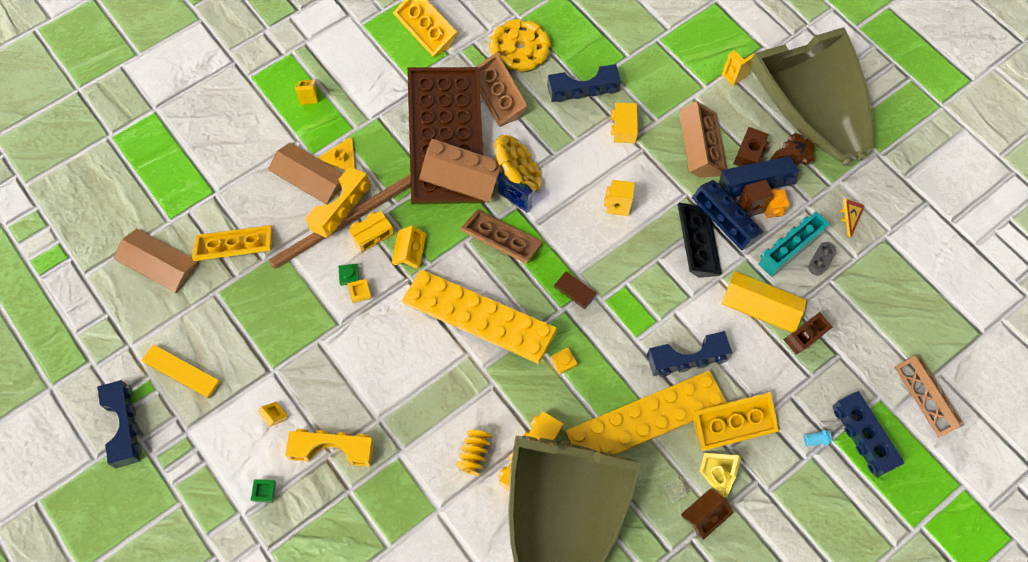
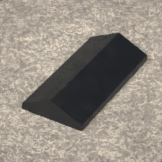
[677,202,722,278]

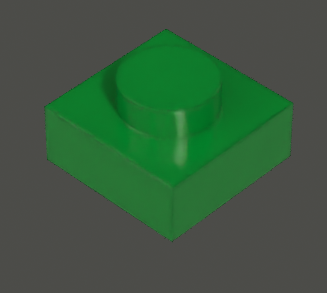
[338,264,359,286]
[251,479,276,503]

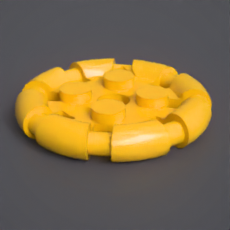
[489,19,551,72]
[494,134,542,193]

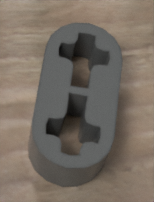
[808,242,836,276]

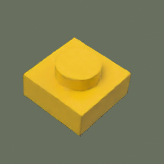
[348,279,372,303]
[550,348,577,375]
[258,402,288,426]

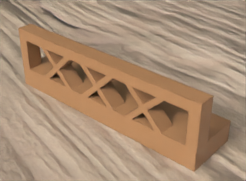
[894,355,965,438]

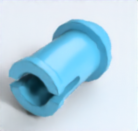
[804,430,832,447]

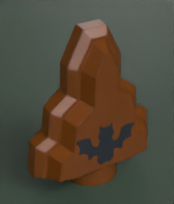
[771,133,814,165]

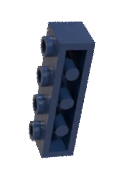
[719,156,799,197]
[692,180,764,251]

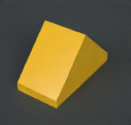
[295,79,318,105]

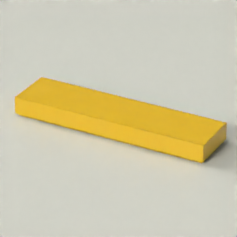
[141,345,220,399]

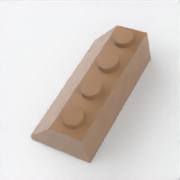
[679,101,727,178]
[419,138,502,203]

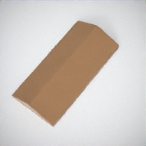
[477,52,529,127]
[268,143,343,205]
[460,209,543,264]
[114,229,199,293]

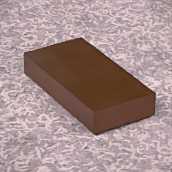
[554,271,596,309]

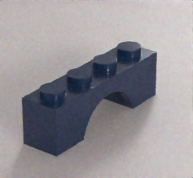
[547,64,621,102]
[647,331,732,377]
[97,380,142,469]

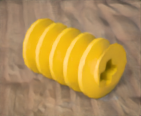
[456,429,493,476]

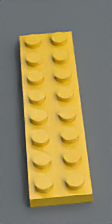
[402,269,557,364]
[565,370,727,455]

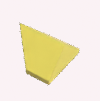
[699,453,741,499]

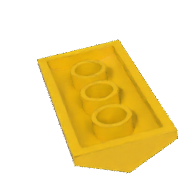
[393,0,458,58]
[192,225,273,261]
[721,271,807,333]
[693,392,779,451]

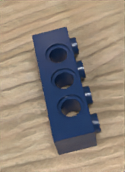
[832,391,905,478]

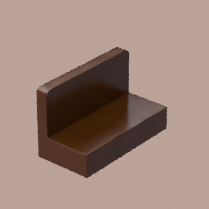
[681,489,734,540]

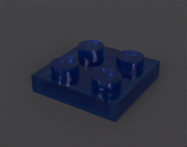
[498,170,533,213]

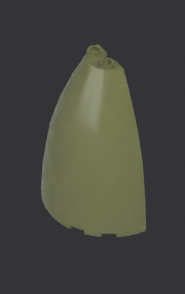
[750,27,874,166]
[508,435,642,562]

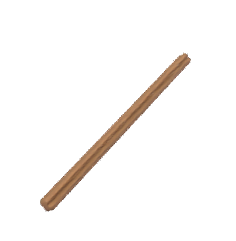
[269,174,411,269]

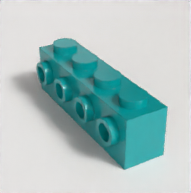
[758,211,830,277]

